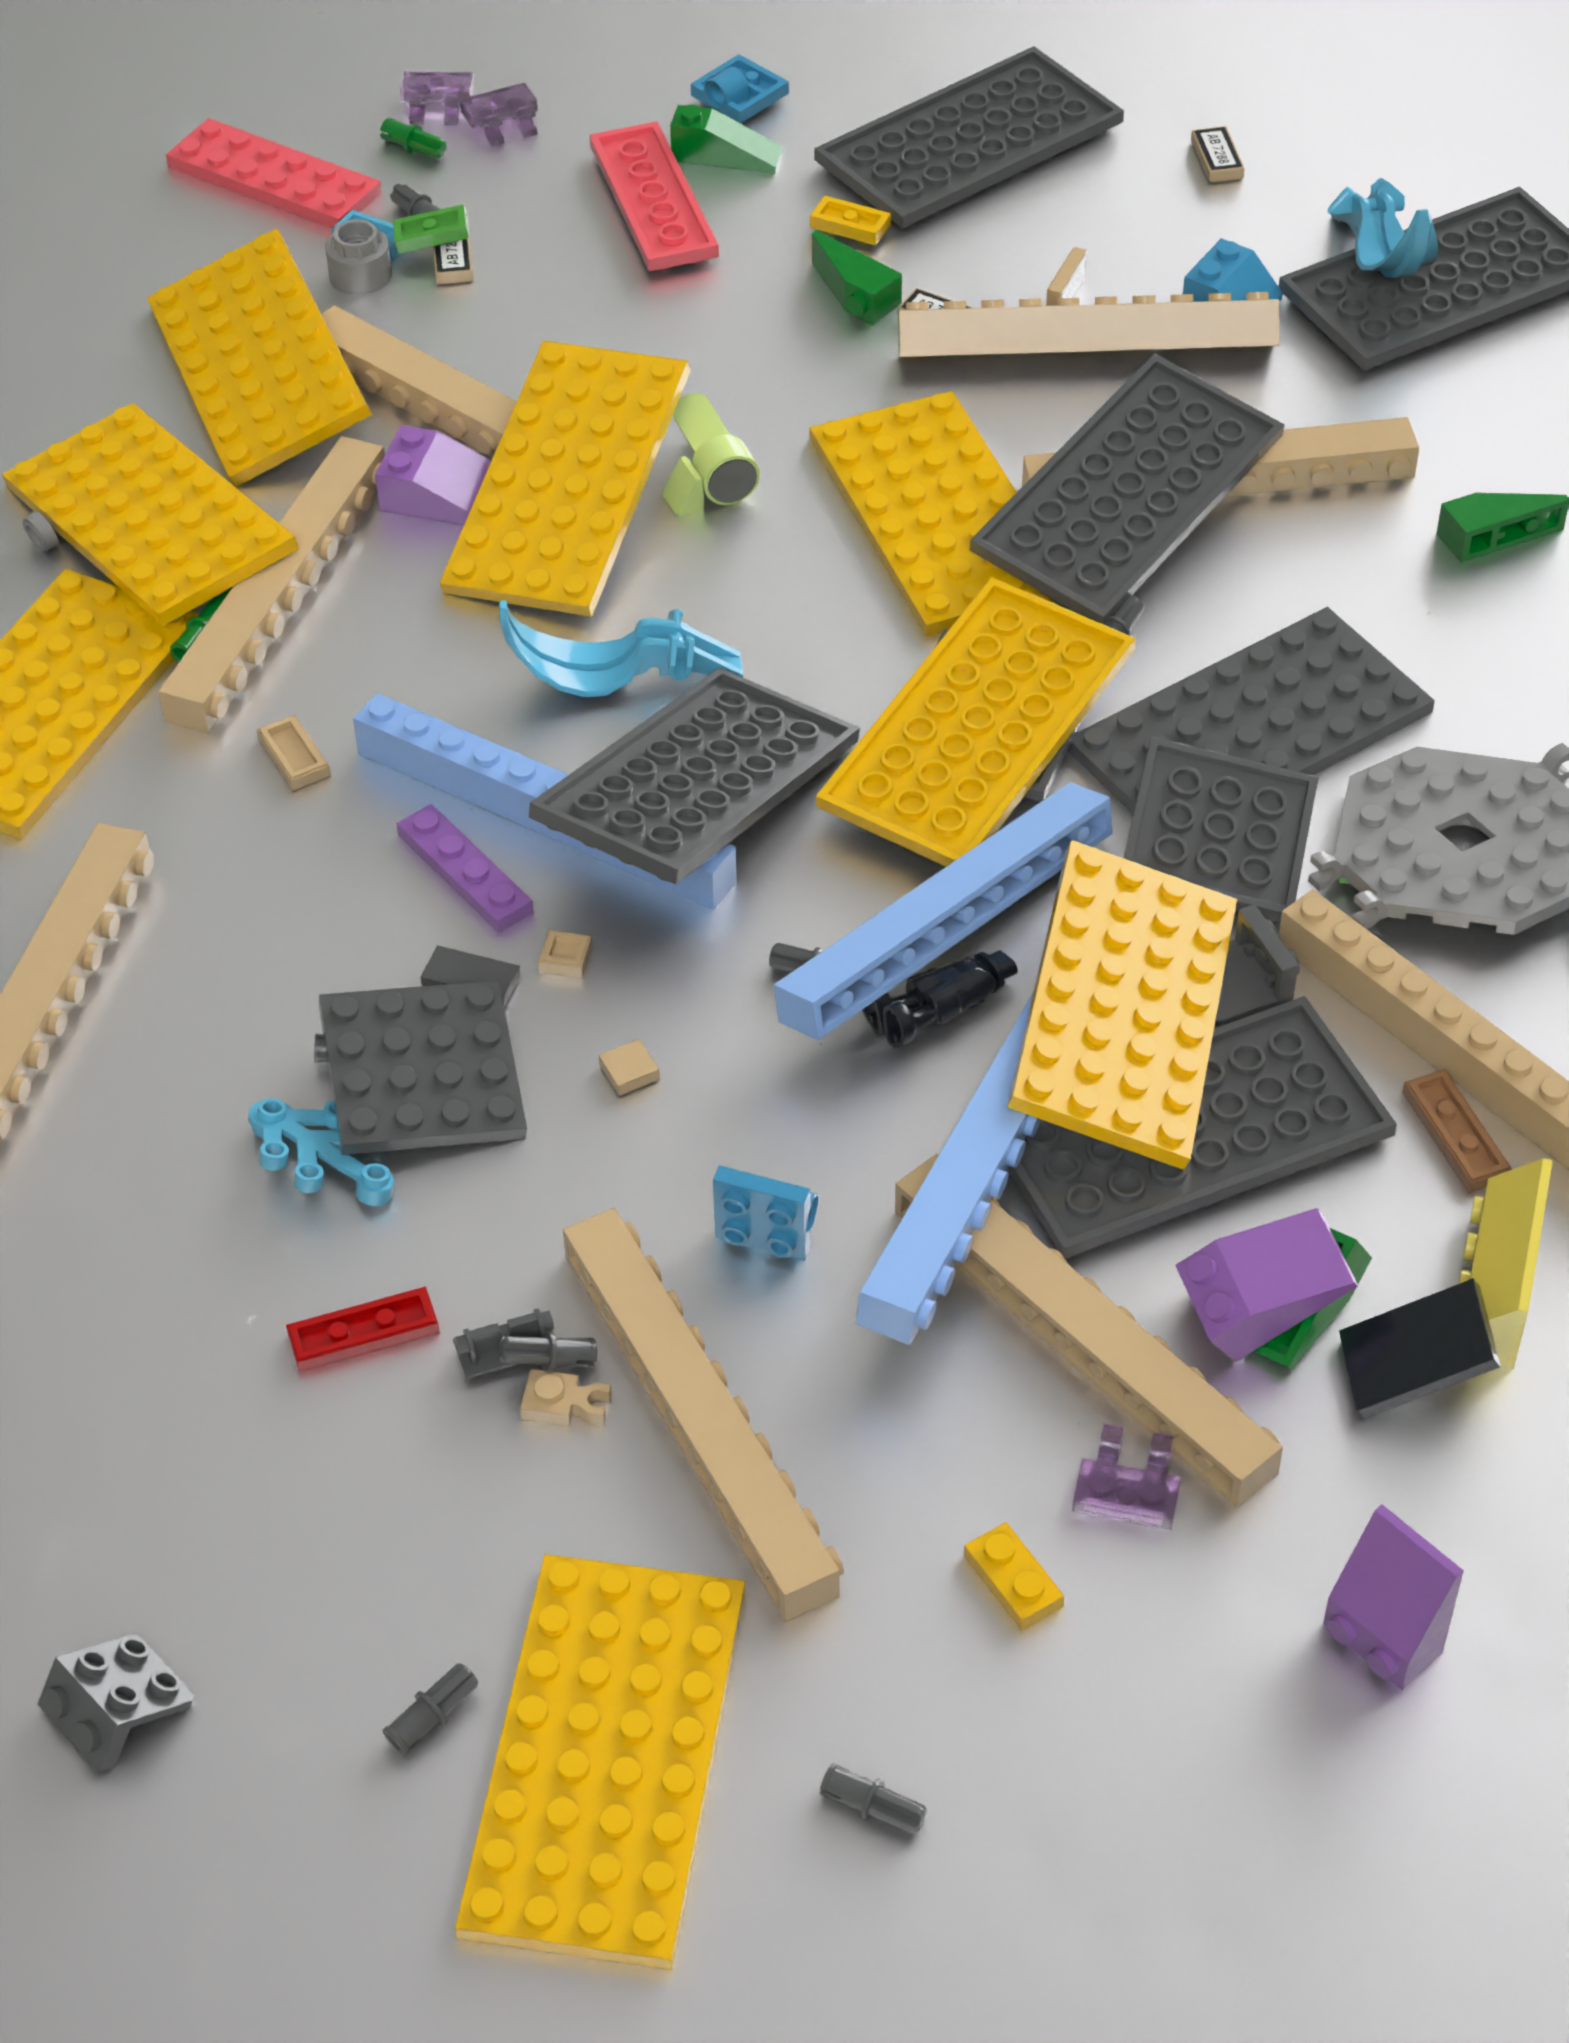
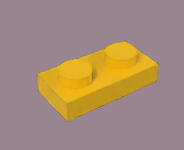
[810,195,891,246]
[964,1522,1065,1631]

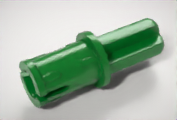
[380,117,447,159]

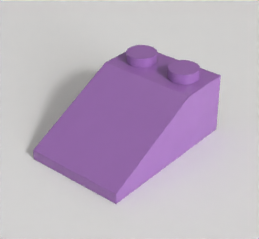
[375,425,491,525]
[1175,1208,1358,1362]
[1323,1504,1464,1690]

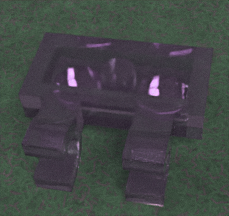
[400,71,474,125]
[459,82,538,147]
[1072,1424,1181,1530]

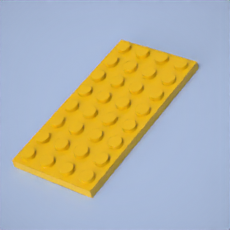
[147,228,372,487]
[439,341,690,617]
[809,391,1055,637]
[2,403,299,626]
[0,569,199,839]
[816,577,1136,867]
[1007,840,1237,1170]
[455,1554,746,1970]

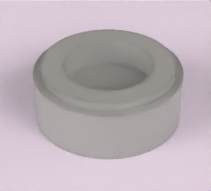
[22,511,59,552]

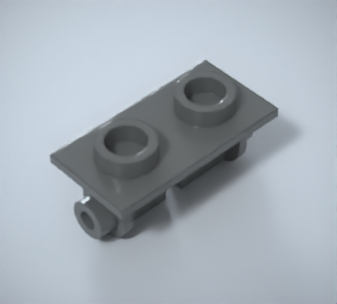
[453,1308,554,1379]

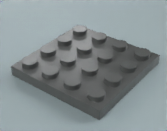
[1123,736,1319,923]
[318,980,527,1155]

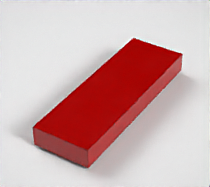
[286,1286,440,1372]

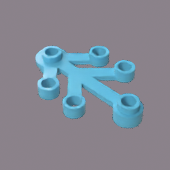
[248,1098,394,1206]

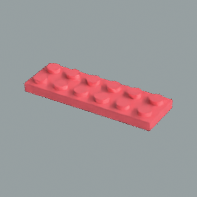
[166,118,382,228]
[589,121,719,271]

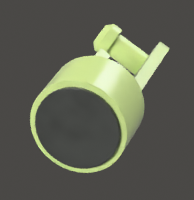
[673,393,760,505]

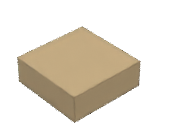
[538,930,592,978]
[599,1039,660,1096]

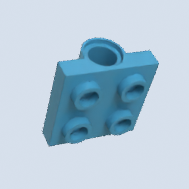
[690,54,789,124]
[713,1165,819,1261]

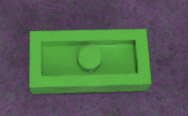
[393,204,470,254]

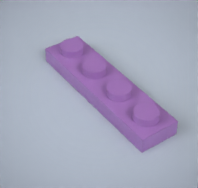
[396,804,534,933]

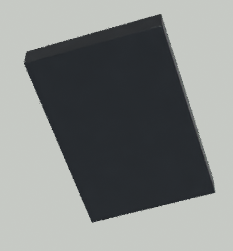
[1339,1278,1500,1419]

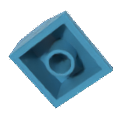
[1183,238,1283,302]

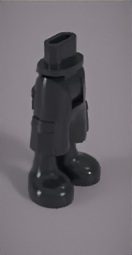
[862,950,1018,1048]

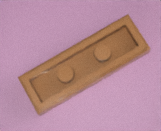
[1402,1069,1512,1193]

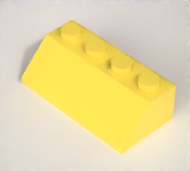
[1459,1158,1553,1369]

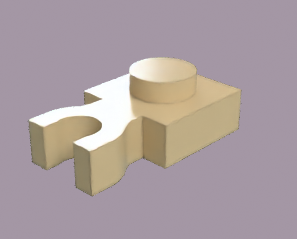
[520,1369,612,1427]

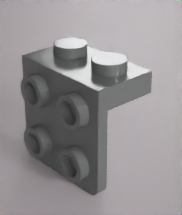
[1215,904,1300,1027]
[37,1634,194,1773]

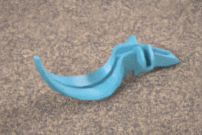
[1327,178,1438,278]
[499,600,743,697]

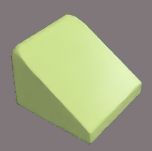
[662,456,704,517]

